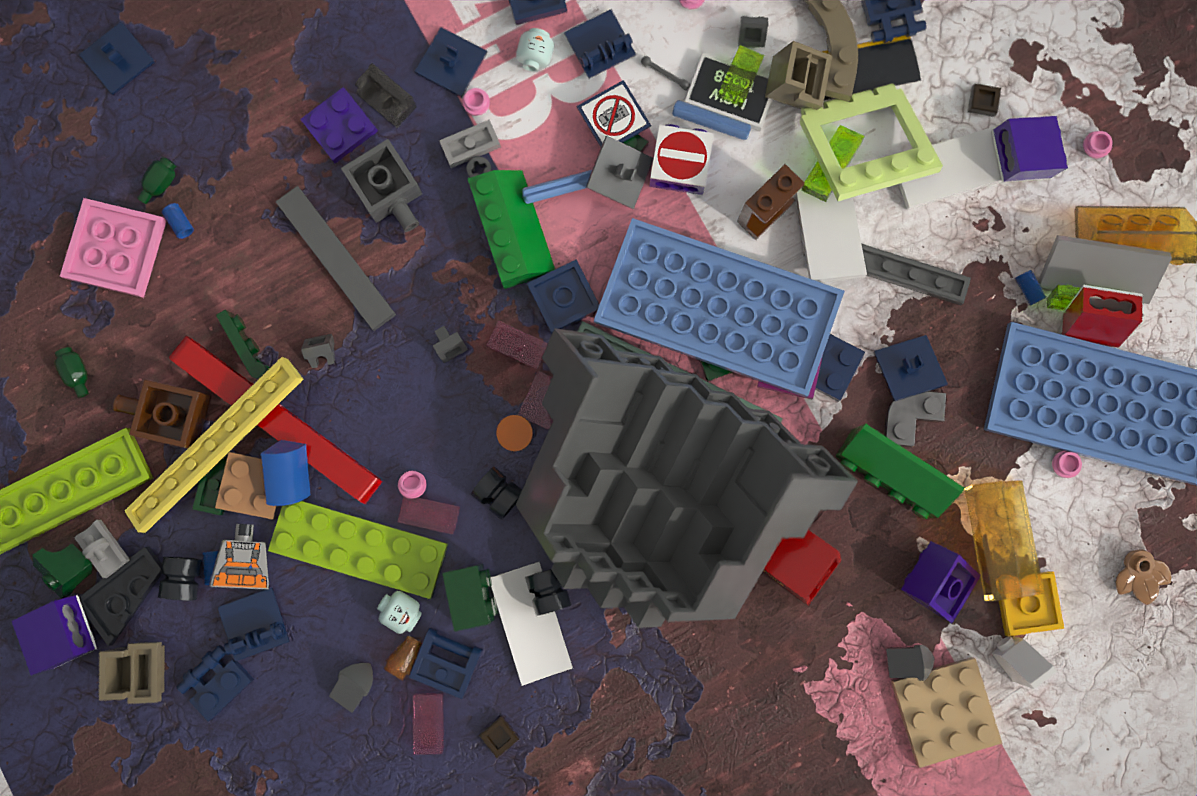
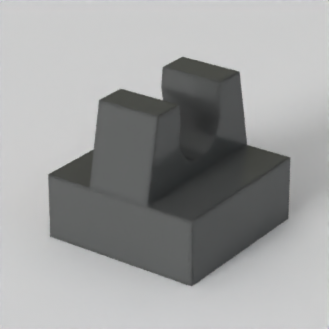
[738,16,769,47]
[433,326,468,363]
[301,334,335,368]

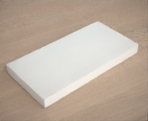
[899,126,1002,210]
[795,176,867,282]

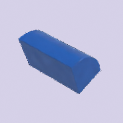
[261,440,311,506]

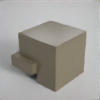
[765,41,832,110]
[99,642,165,704]

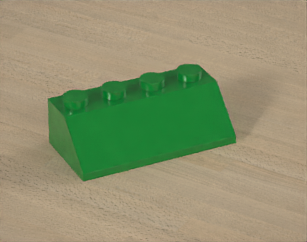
[468,170,555,289]
[835,423,965,520]

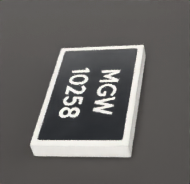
[685,53,772,131]

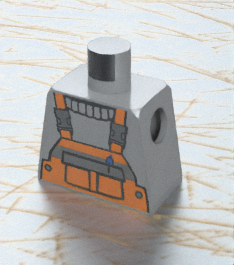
[209,524,269,589]

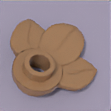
[1116,549,1172,605]

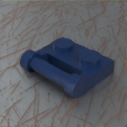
[409,628,483,699]

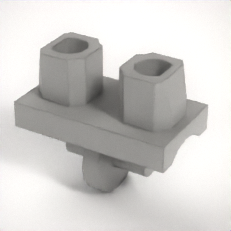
[74,519,130,578]

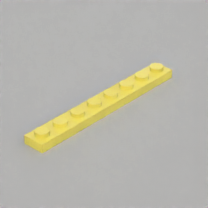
[125,357,303,533]

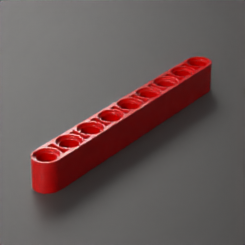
[168,336,383,504]

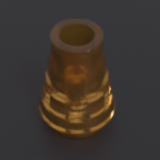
[383,635,422,680]

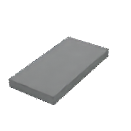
[1038,235,1172,304]

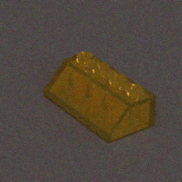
[1074,206,1197,265]
[964,480,1044,601]

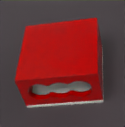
[1062,285,1142,348]

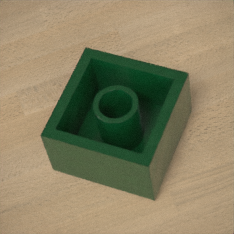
[443,564,498,632]

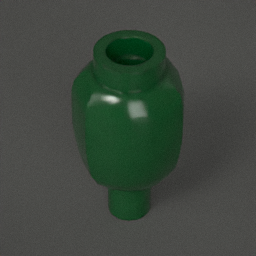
[137,156,177,204]
[54,347,89,398]

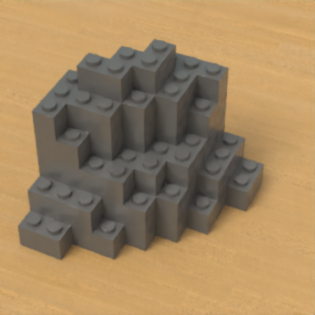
[516,329,858,628]

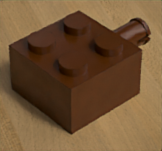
[113,380,211,448]

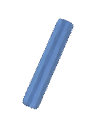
[672,101,751,140]
[522,170,592,204]

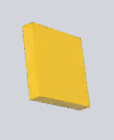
[995,571,1065,636]

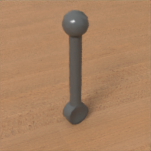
[641,56,691,90]

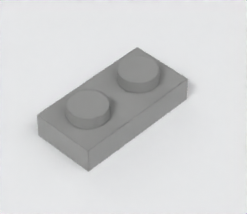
[439,120,501,168]

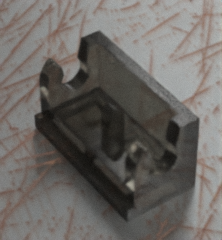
[355,63,417,128]

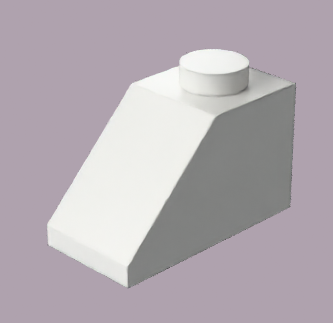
[991,636,1057,689]

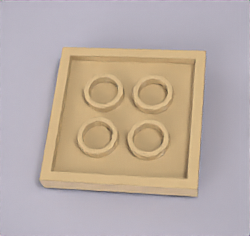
[891,657,1002,768]

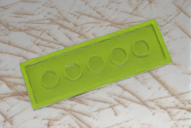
[0,428,153,554]
[268,501,448,599]

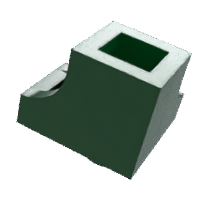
[32,543,92,599]

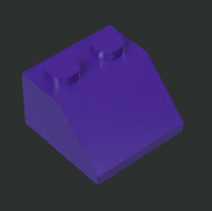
[901,541,981,624]

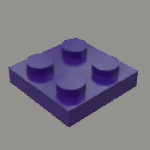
[300,87,378,163]

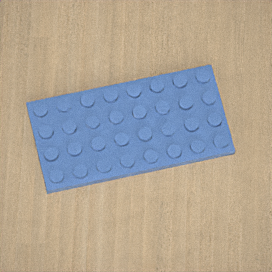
[594,218,845,398]
[984,322,1197,486]

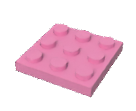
[60,198,167,298]

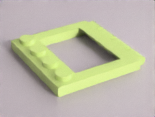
[799,83,943,201]

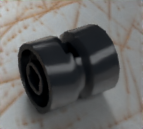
[471,467,522,520]
[158,556,202,600]
[525,569,572,616]

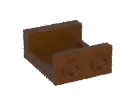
[737,164,804,240]

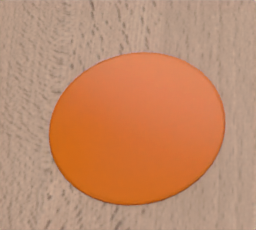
[497,415,532,451]

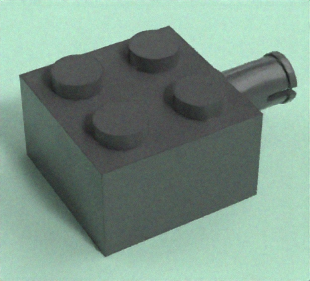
[341,139,423,232]

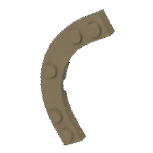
[804,0,858,102]

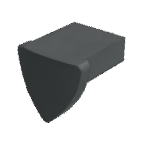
[886,645,935,681]
[329,663,373,713]

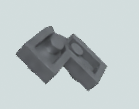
[884,392,946,447]

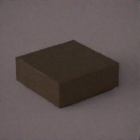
[968,83,1001,117]
[479,715,520,758]

